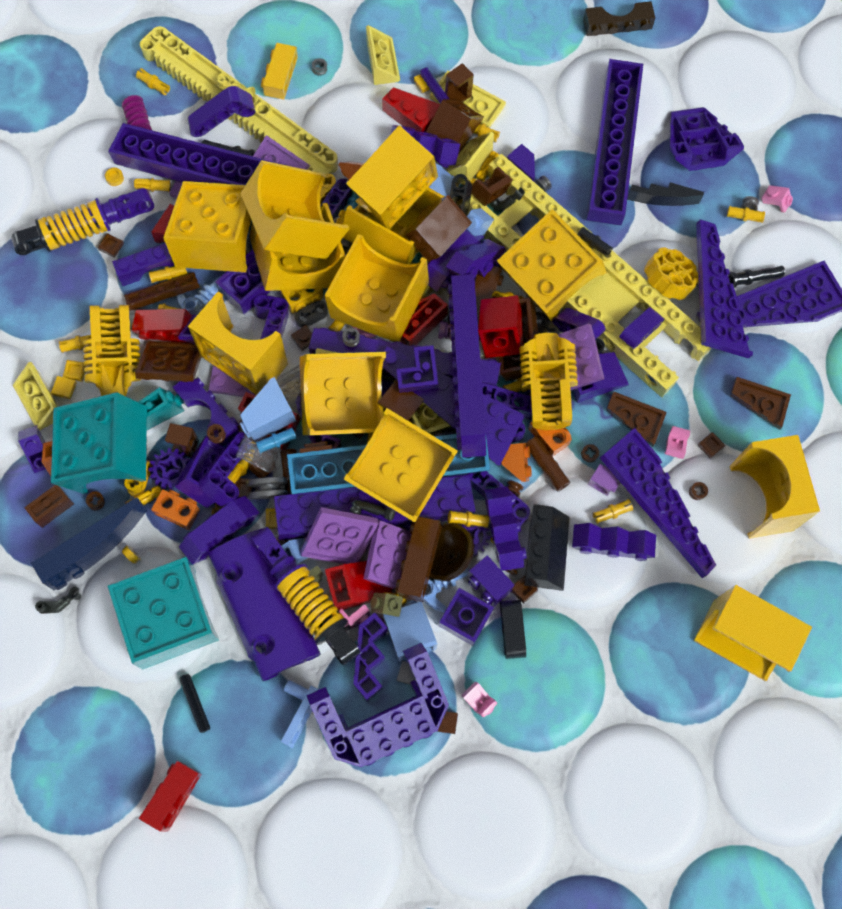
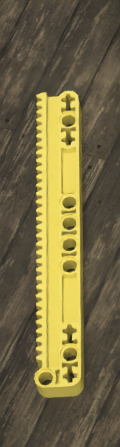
[140,26,338,174]

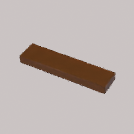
[124,272,200,311]

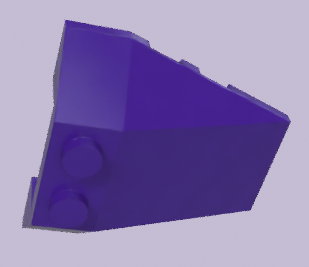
[670,107,744,171]

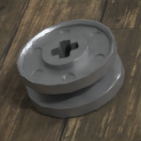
[246,477,288,499]

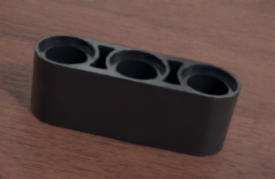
[450,174,472,216]
[500,600,526,659]

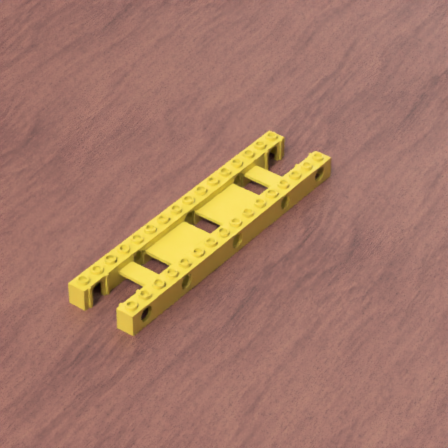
[456,154,711,398]

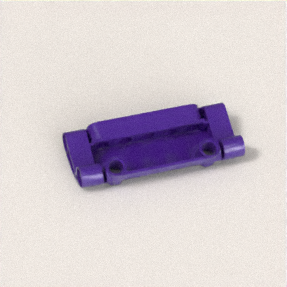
[208,528,321,681]

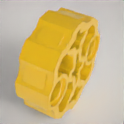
[644,247,699,300]

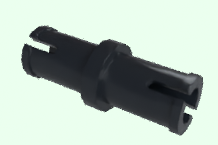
[577,227,613,257]

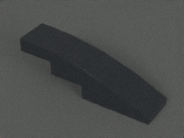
[627,182,704,206]

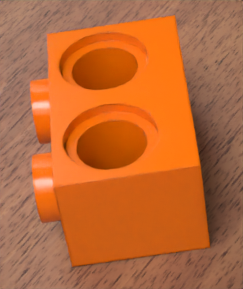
[528,422,572,456]
[151,489,200,530]

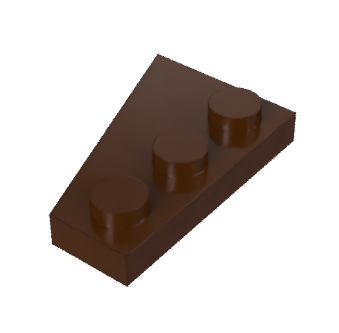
[730,377,791,430]
[606,392,667,447]

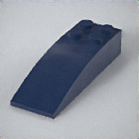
[31,497,147,591]

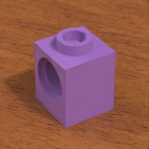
[588,464,620,496]

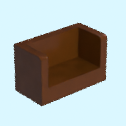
[445,63,474,102]
[471,167,513,206]
[165,423,199,457]
[24,485,74,528]

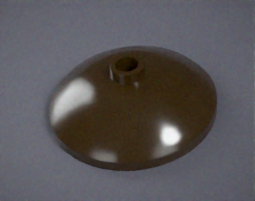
[430,524,474,581]

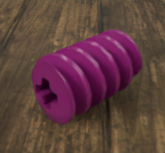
[122,95,152,130]

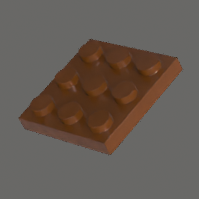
[135,341,202,382]

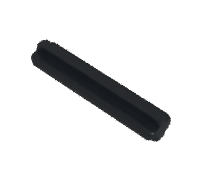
[179,674,211,733]

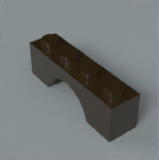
[583,1,656,36]

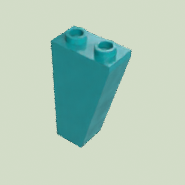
[138,387,185,430]

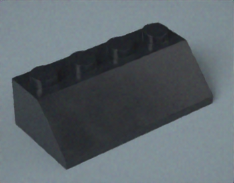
[524,504,570,591]

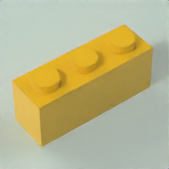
[261,43,298,100]

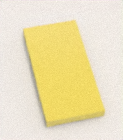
[430,70,506,128]

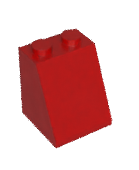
[478,295,523,358]

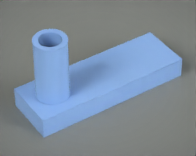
[281,680,319,748]

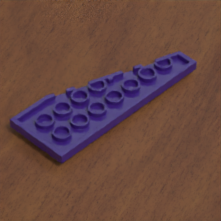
[696,260,842,328]
[600,428,716,578]

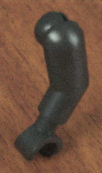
[490,187,525,211]
[350,500,395,521]
[35,587,81,614]

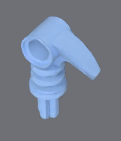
[177,276,221,315]
[424,567,470,612]

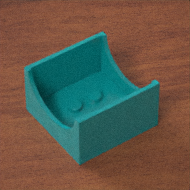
[51,392,147,494]
[108,557,220,670]

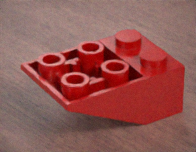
[325,561,393,612]

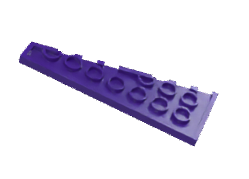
[696,219,753,359]
[382,346,525,466]

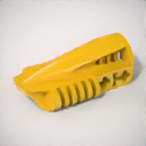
[83,305,142,396]
[519,333,578,430]

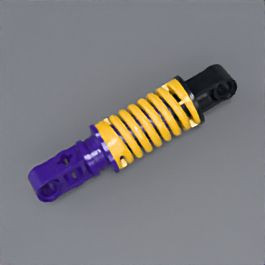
[11,188,154,255]
[250,527,361,666]

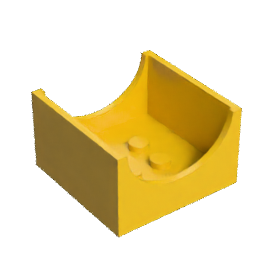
[346,125,438,230]
[241,160,350,259]
[163,181,252,273]
[343,188,445,264]
[249,203,346,291]
[497,209,607,321]
[325,234,429,342]
[188,291,288,396]
[299,352,386,435]
[344,408,458,522]
[729,435,820,539]
[693,585,812,681]

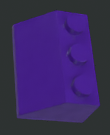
[215,249,271,315]

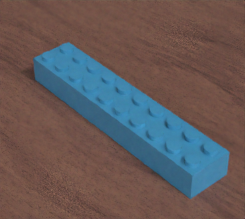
[287,434,490,494]

